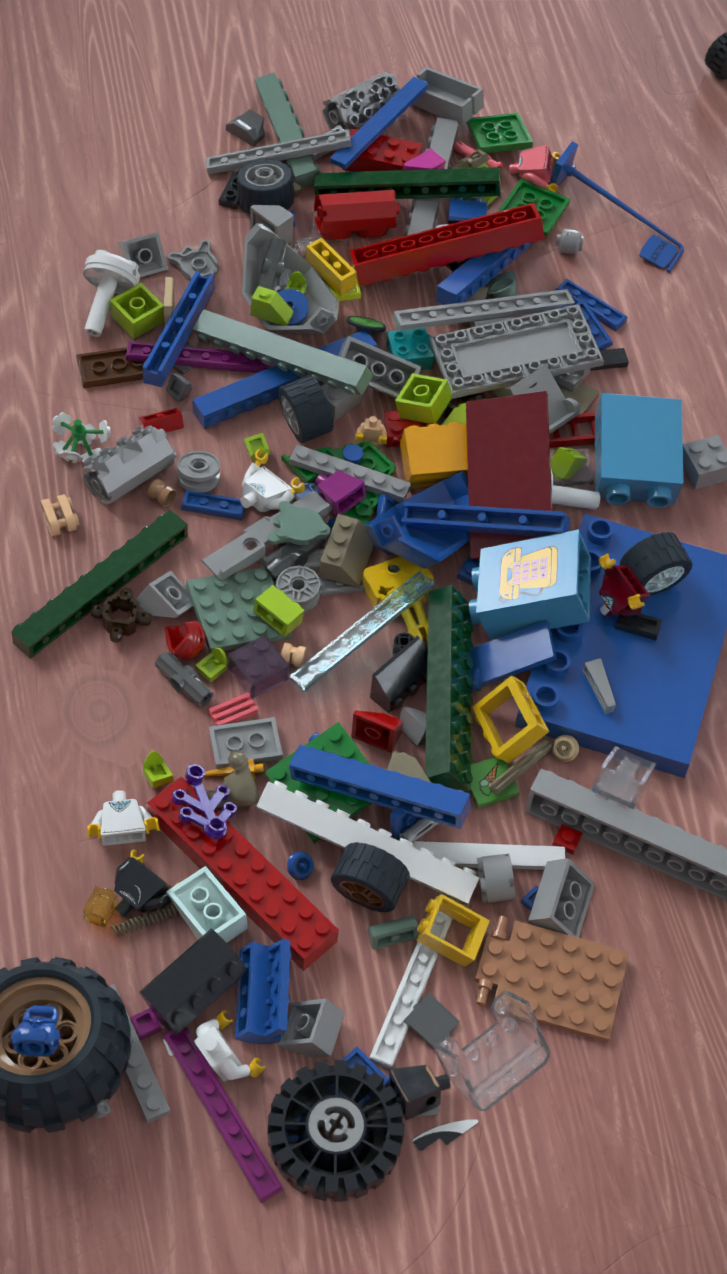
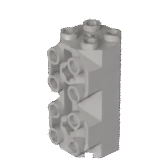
[322,72,400,131]
[83,425,177,504]

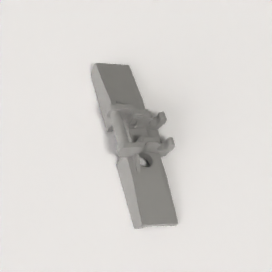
[202,491,332,581]

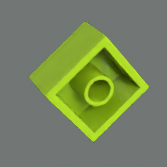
[110,283,164,339]
[395,373,452,424]

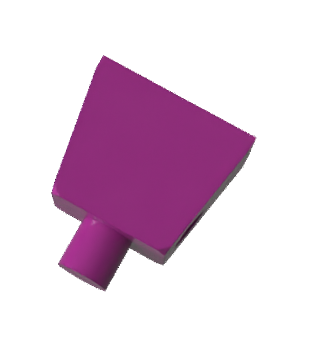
[316,471,366,517]

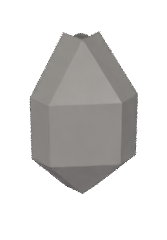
[242,223,339,335]

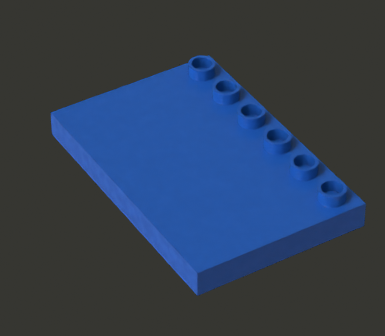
[515,514,727,778]

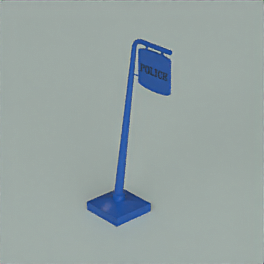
[549,141,684,273]

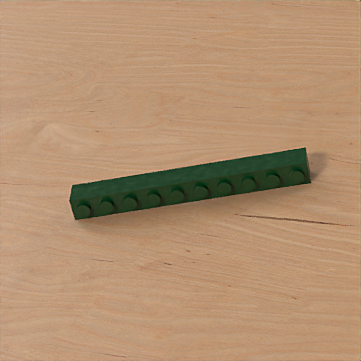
[314,167,502,199]
[11,510,188,659]

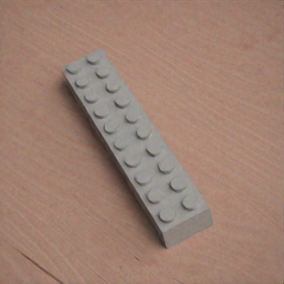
[525,769,727,901]

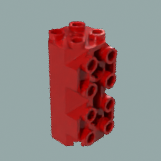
[314,190,400,240]

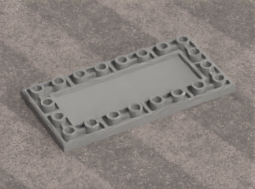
[429,304,604,399]

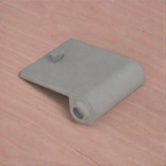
[508,364,580,435]

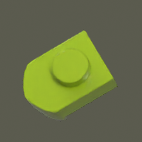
[285,271,307,294]
[244,433,270,463]
[195,648,228,683]
[143,750,174,788]

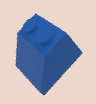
[447,197,487,223]

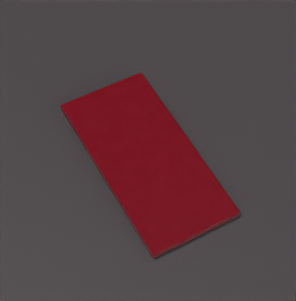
[466,391,553,561]

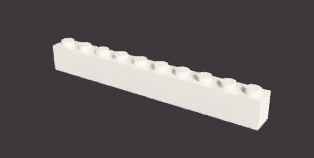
[256,781,479,905]

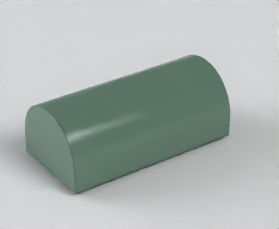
[367,915,418,950]

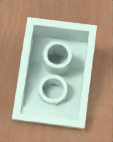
[167,866,248,943]

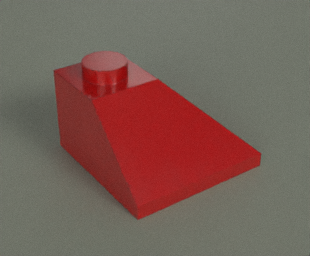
[351,710,403,753]

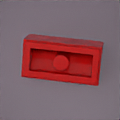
[139,408,184,432]

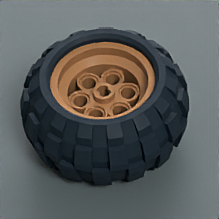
[0,957,131,1133]

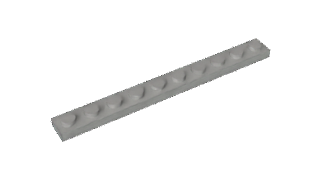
[392,289,575,331]

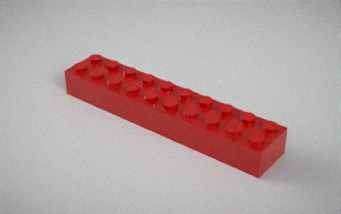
[350,203,545,286]
[147,776,339,971]

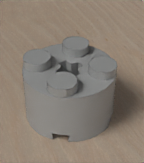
[477,853,515,903]

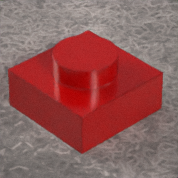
[552,824,583,855]

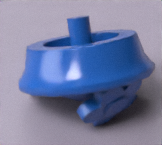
[287,852,314,880]

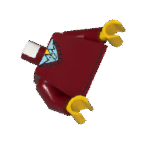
[599,553,650,617]

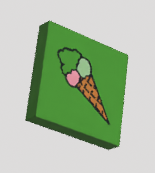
[470,758,520,809]

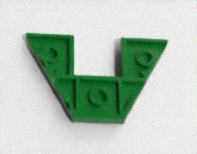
[281,441,396,525]

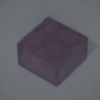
[228,634,289,699]

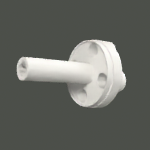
[83,250,140,337]
[551,471,600,510]

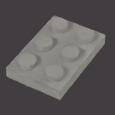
[209,717,283,769]

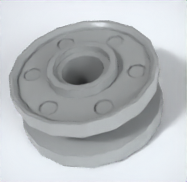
[177,451,220,492]
[276,565,321,612]

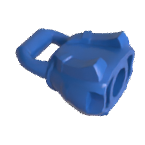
[10,1005,61,1056]

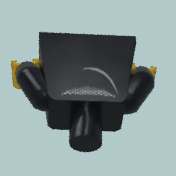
[114,849,179,918]

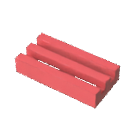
[209,692,258,726]

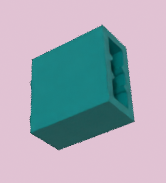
[386,328,436,370]

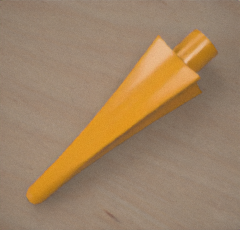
[204,758,264,779]

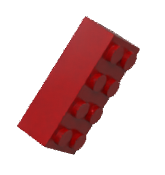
[342,129,422,172]

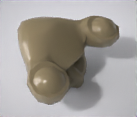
[206,750,259,809]

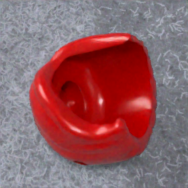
[165,621,205,660]

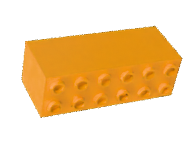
[400,422,468,489]

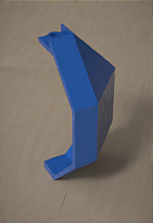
[364,470,469,568]

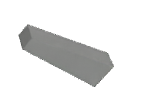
[583,658,616,714]

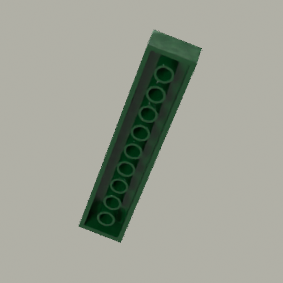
[425,584,473,793]

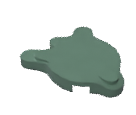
[268,501,330,545]

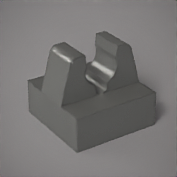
[166,373,193,401]

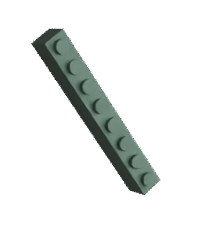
[255,72,320,188]

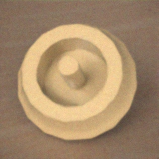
[552,735,579,762]

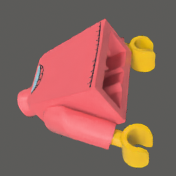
[509,145,560,193]

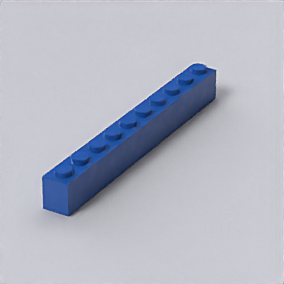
[192,330,377,429]

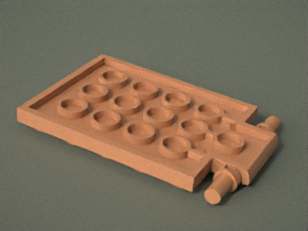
[475,916,629,1042]

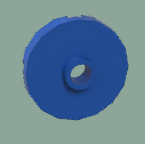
[278,289,309,326]

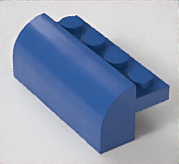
[235,939,291,1044]

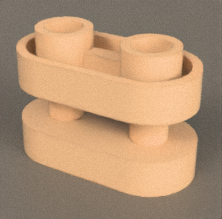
[40,494,79,537]

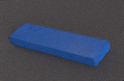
[555,279,628,332]

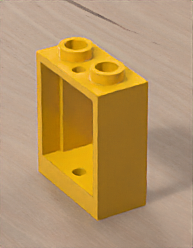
[416,894,490,967]

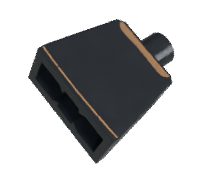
[389,1065,451,1120]

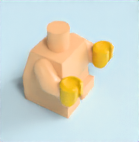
[355,416,387,449]

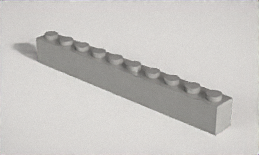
[405,117,459,236]

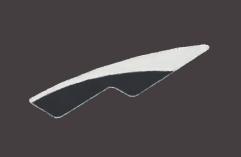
[413,1120,479,1151]

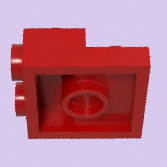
[384,411,426,447]

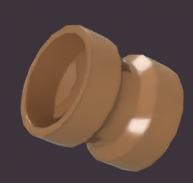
[147,479,176,507]

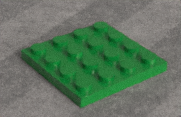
[265,722,373,843]

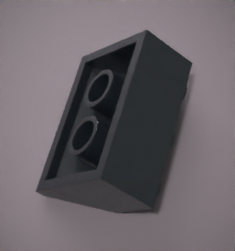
[370,635,428,713]

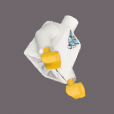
[240,449,305,513]
[87,791,160,846]
[194,1010,266,1082]

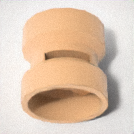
[280,643,306,668]

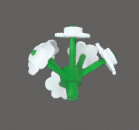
[52,412,111,463]

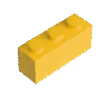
[306,238,356,296]

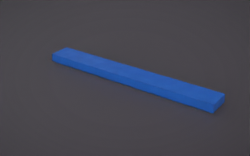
[330,77,429,169]

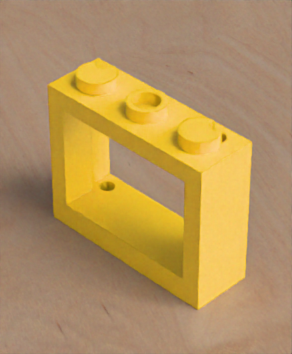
[472,675,549,763]

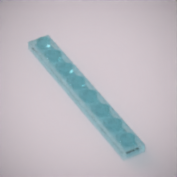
[289,571,435,692]

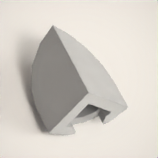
[400,707,426,746]

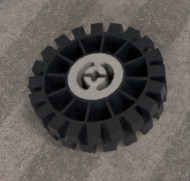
[267,1060,404,1202]

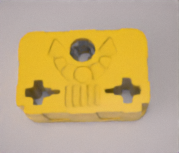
[362,557,434,612]

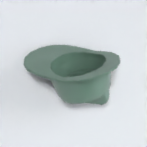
[487,272,518,299]

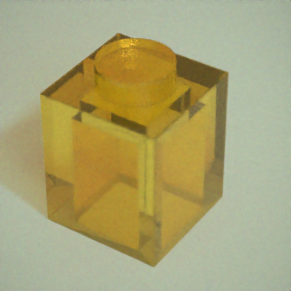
[83,886,118,929]

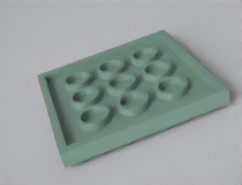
[186,567,293,653]

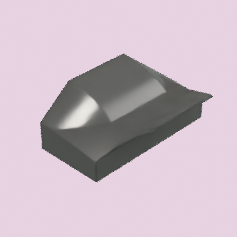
[226,109,265,146]

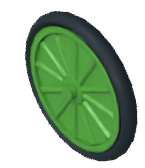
[346,316,386,332]

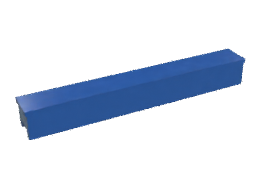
[142,271,215,387]
[401,502,570,537]

